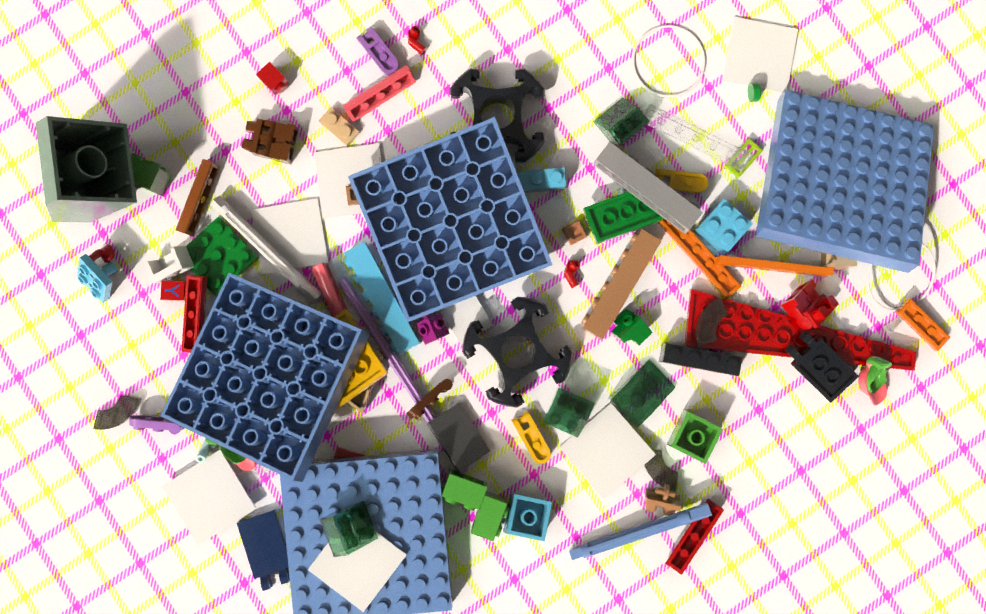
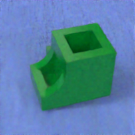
[611,308,653,346]

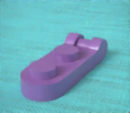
[356,27,399,76]
[129,415,185,435]

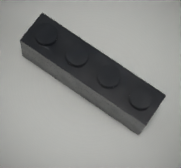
[659,343,743,376]

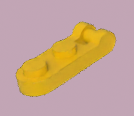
[655,169,708,194]
[511,410,551,464]

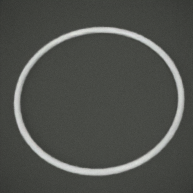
[632,25,706,97]
[866,243,936,312]

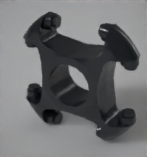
[450,68,545,163]
[462,296,573,408]

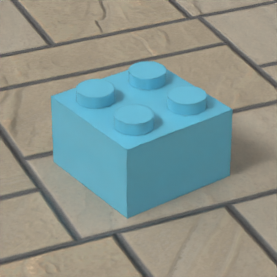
[694,199,753,255]
[503,493,552,542]

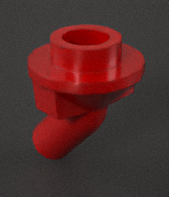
[89,244,115,263]

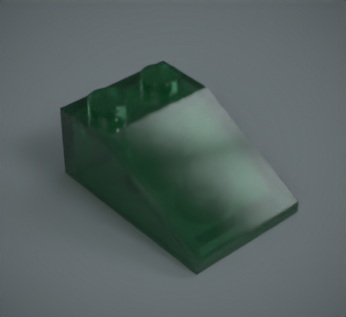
[608,359,675,428]

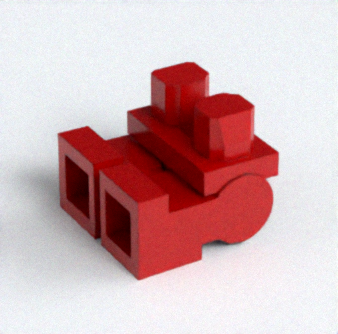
[781,279,839,330]

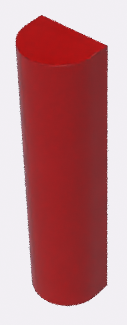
[181,275,208,353]
[665,498,724,575]

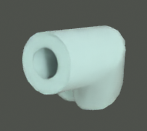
[196,438,218,463]

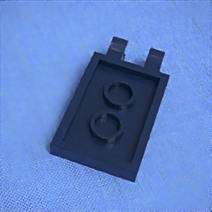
[237,509,290,591]

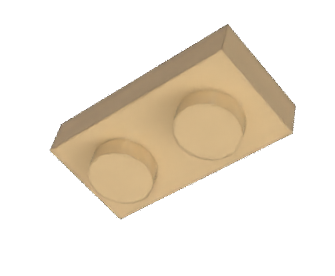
[318,107,360,147]

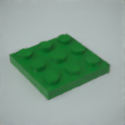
[186,216,259,297]

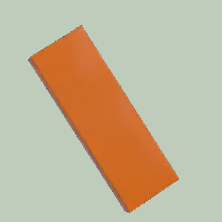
[895,298,950,351]

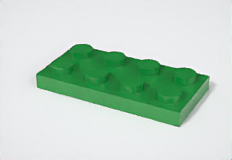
[583,192,665,244]

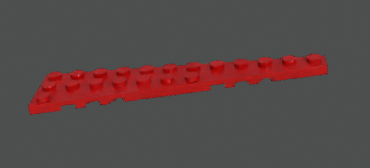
[684,289,916,371]

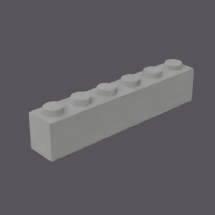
[593,142,703,234]

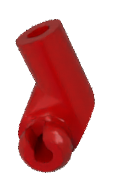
[408,26,427,55]
[564,259,580,289]

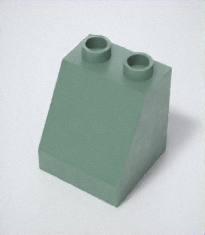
[36,116,137,223]

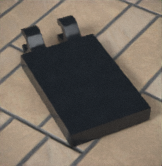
[784,331,859,403]

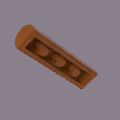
[175,159,220,237]

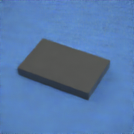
[427,403,490,473]

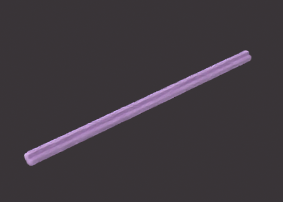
[338,277,469,474]

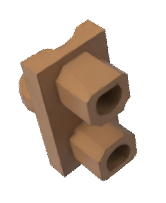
[645,484,682,516]

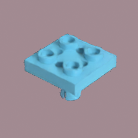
[77,254,118,303]

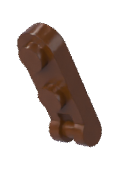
[406,379,453,420]

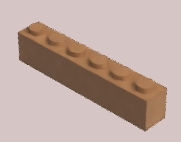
[581,229,661,340]

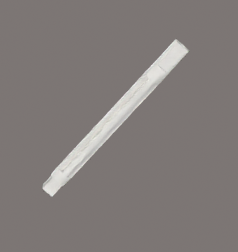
[211,196,322,304]

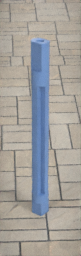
[569,503,712,560]

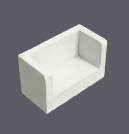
[145,246,194,283]

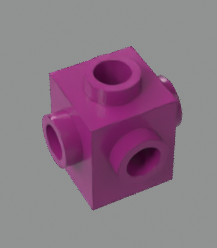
[416,313,450,345]

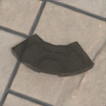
[695,297,728,347]
[93,395,142,430]
[644,448,678,491]

